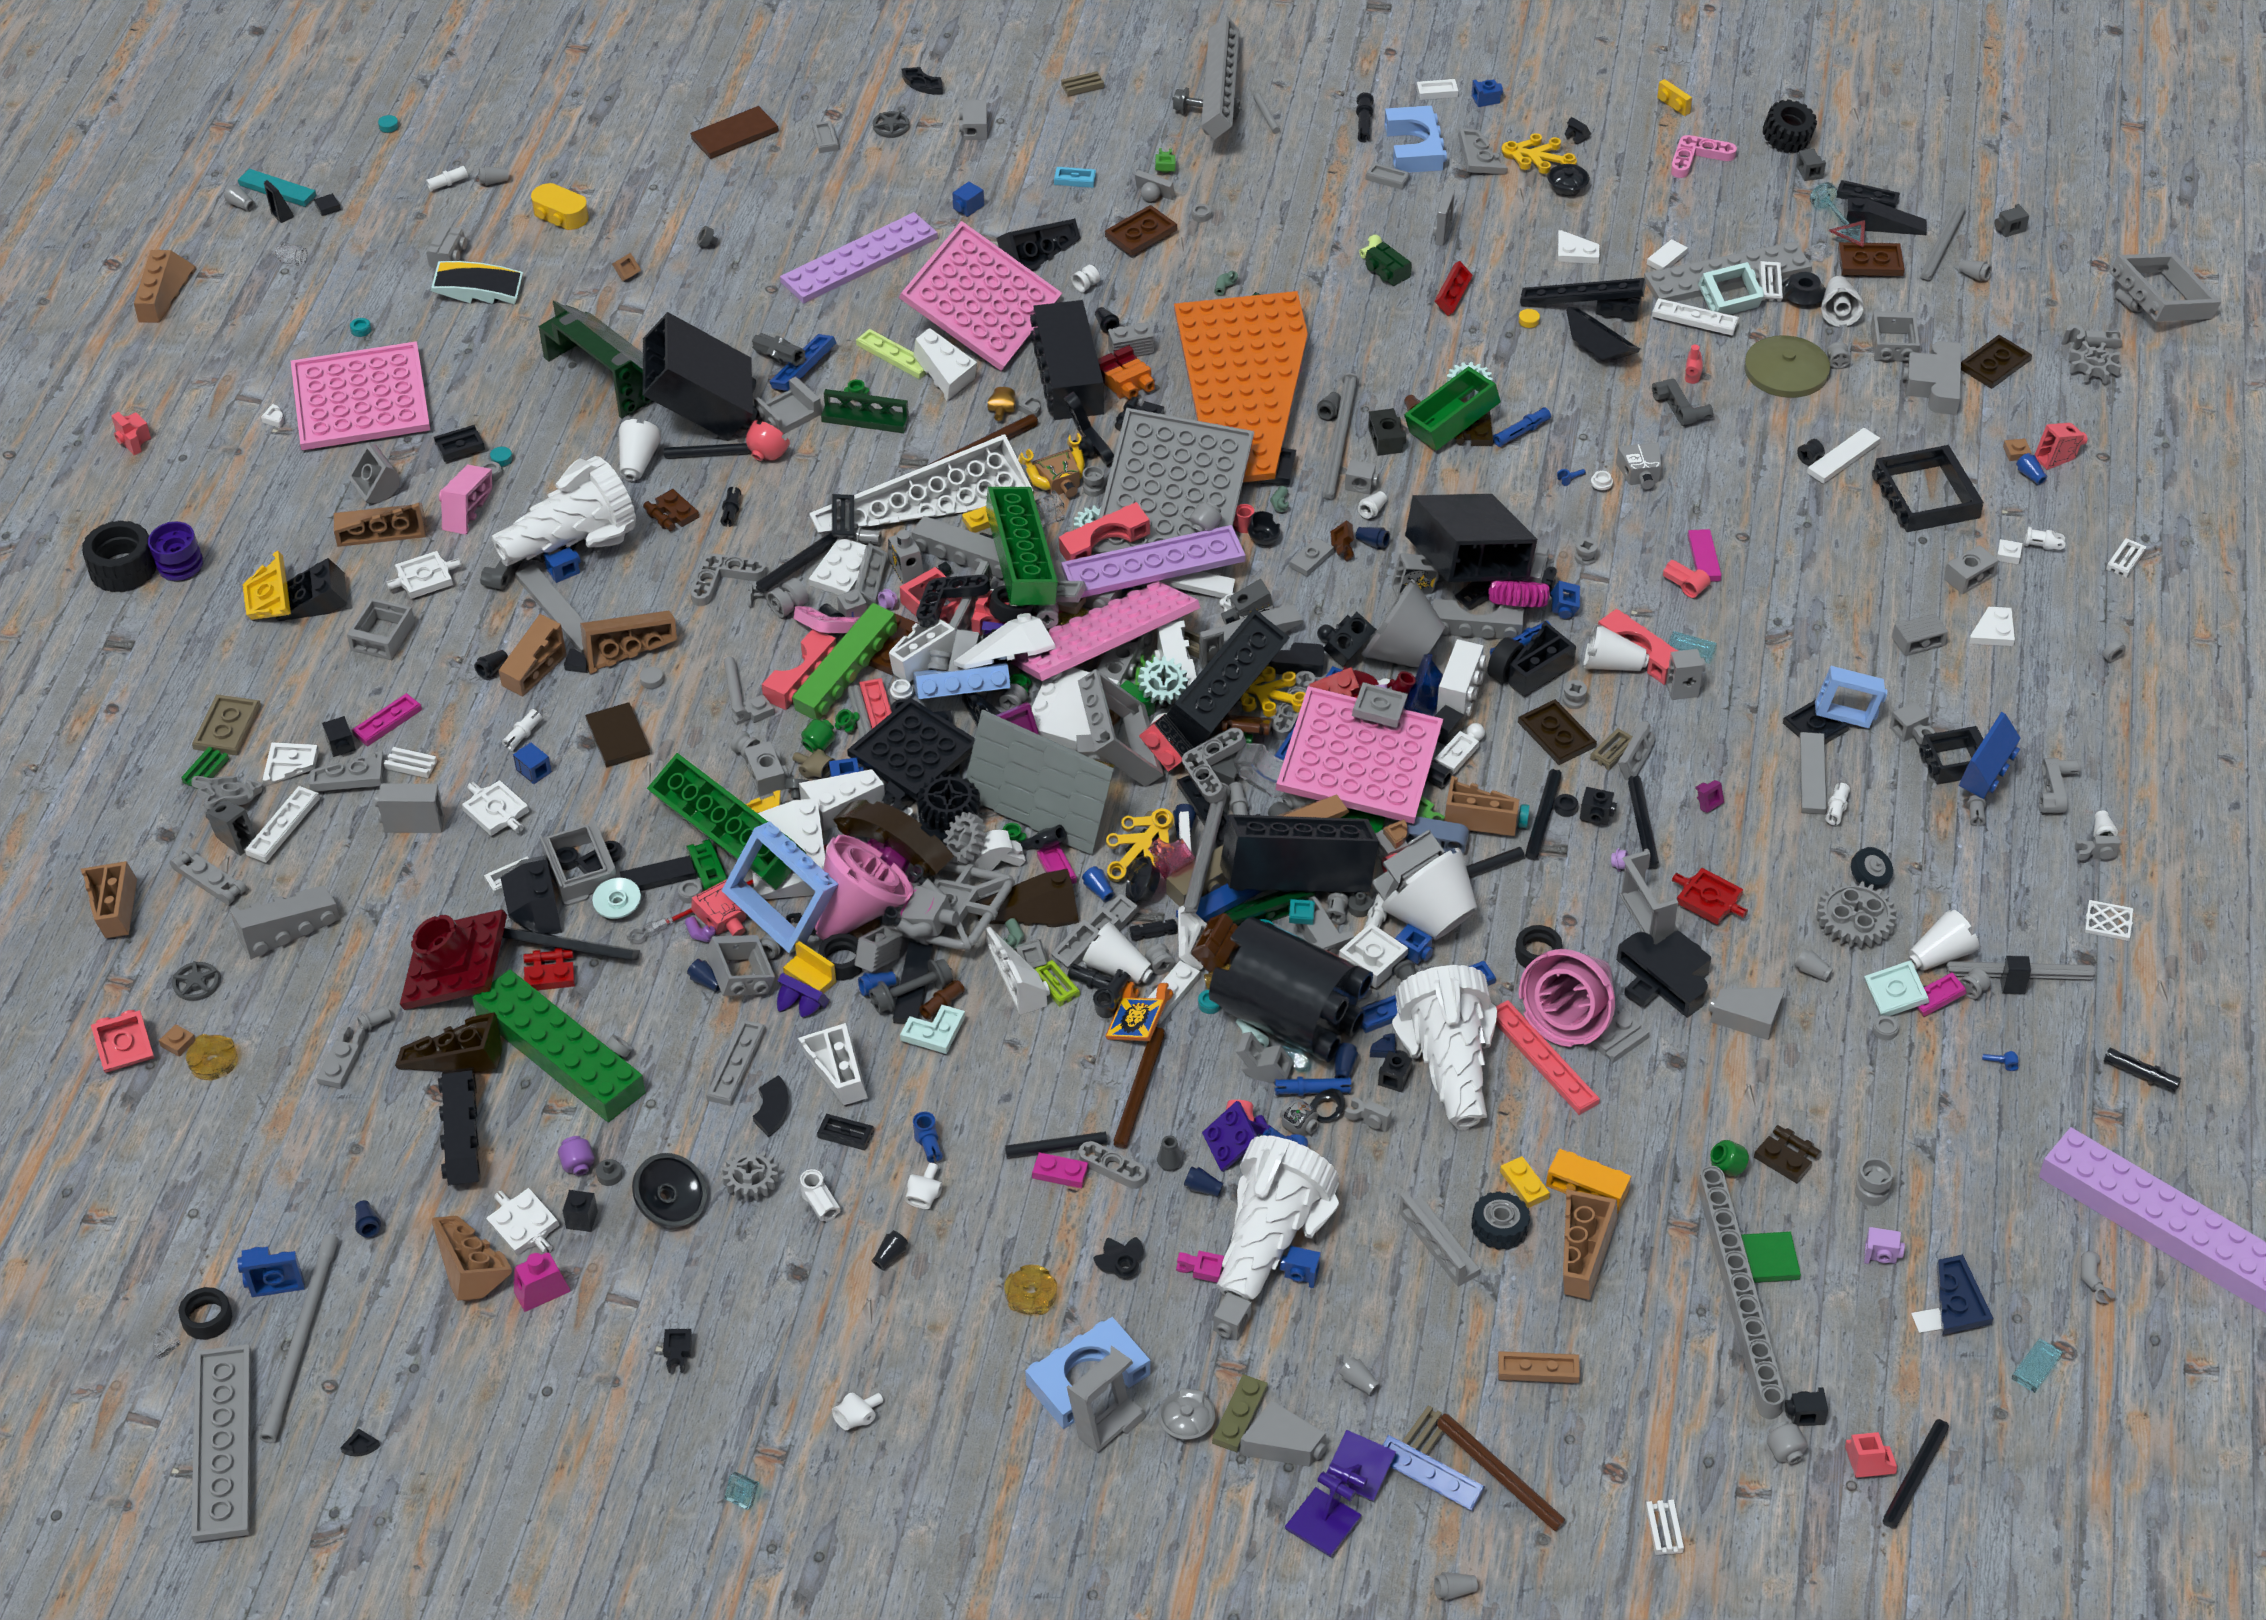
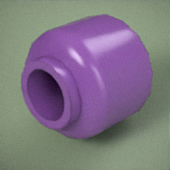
[558,1136,595,1176]

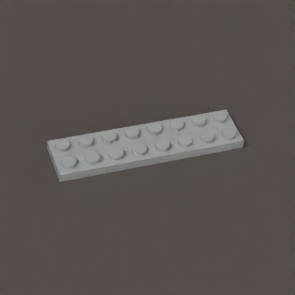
[1644,241,1812,302]
[191,1344,251,1542]

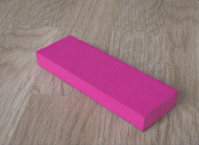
[1687,529,1721,581]
[352,693,422,747]

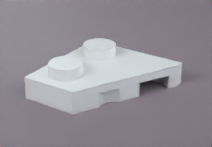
[1558,230,1599,264]
[1969,607,2015,646]
[263,742,319,785]
[1178,905,1207,970]

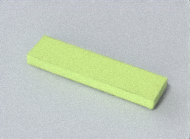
[856,329,927,379]

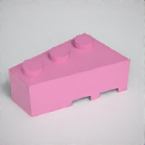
[439,465,492,535]

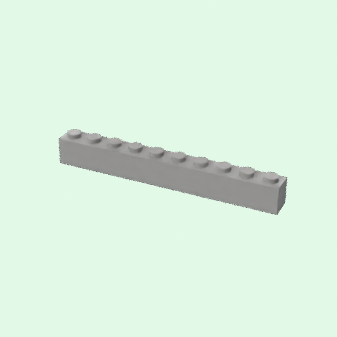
[1201,16,1239,139]
[911,516,1122,609]

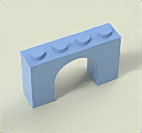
[1384,105,1447,173]
[913,661,1010,699]
[1025,1317,1150,1429]

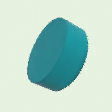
[378,115,399,133]
[350,318,372,337]
[490,446,513,467]
[1518,804,1530,828]
[1198,990,1222,1014]

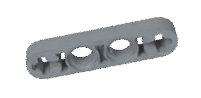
[1272,671,1315,740]

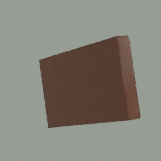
[690,106,779,159]

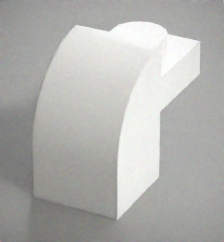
[970,830,1026,871]

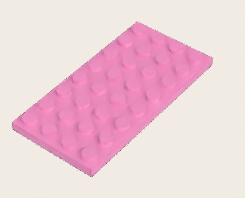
[1009,581,1200,681]

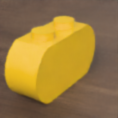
[531,183,589,230]

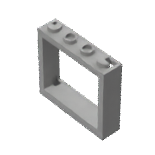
[2109,253,2221,322]
[1078,669,1163,787]

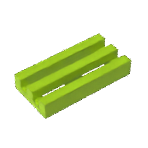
[1035,960,1080,1007]

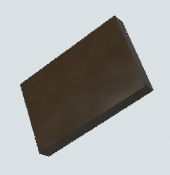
[1961,335,2032,389]
[1518,699,1597,765]
[585,702,650,767]

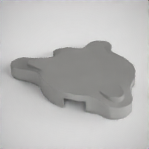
[192,776,262,809]

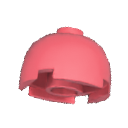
[746,420,790,461]

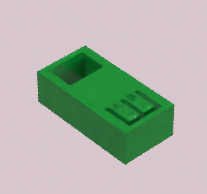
[1404,366,1501,451]

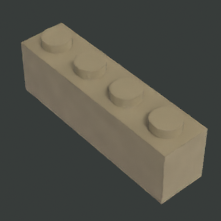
[1166,845,1227,907]

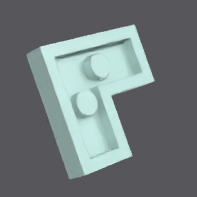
[900,1005,965,1054]

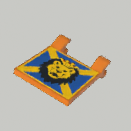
[1105,982,1173,1041]

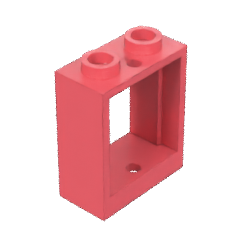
[900,567,963,624]

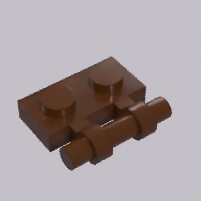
[643,489,699,531]

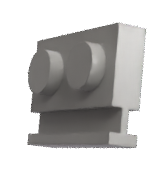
[1590,1011,1649,1063]

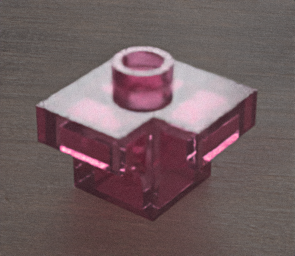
[1148,838,1195,880]

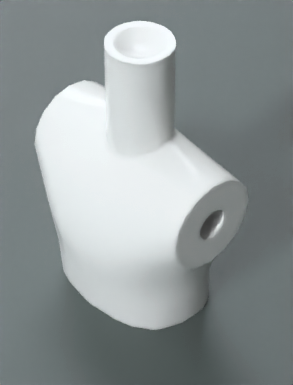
[905,1163,943,1209]
[832,1393,883,1430]

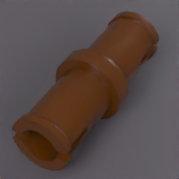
[919,980,965,1020]

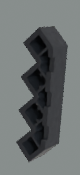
[438,1067,481,1186]

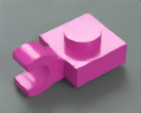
[1176,1250,1224,1283]

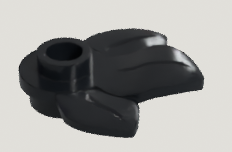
[1093,1237,1144,1279]

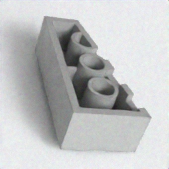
[230,885,340,959]

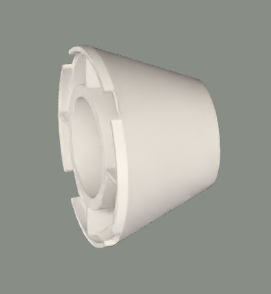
[1382,848,1477,940]

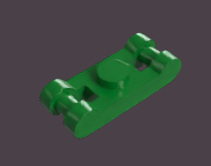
[686,839,727,891]

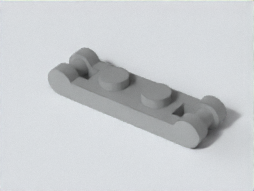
[170,847,247,905]

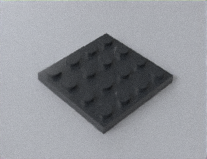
[847,697,975,800]

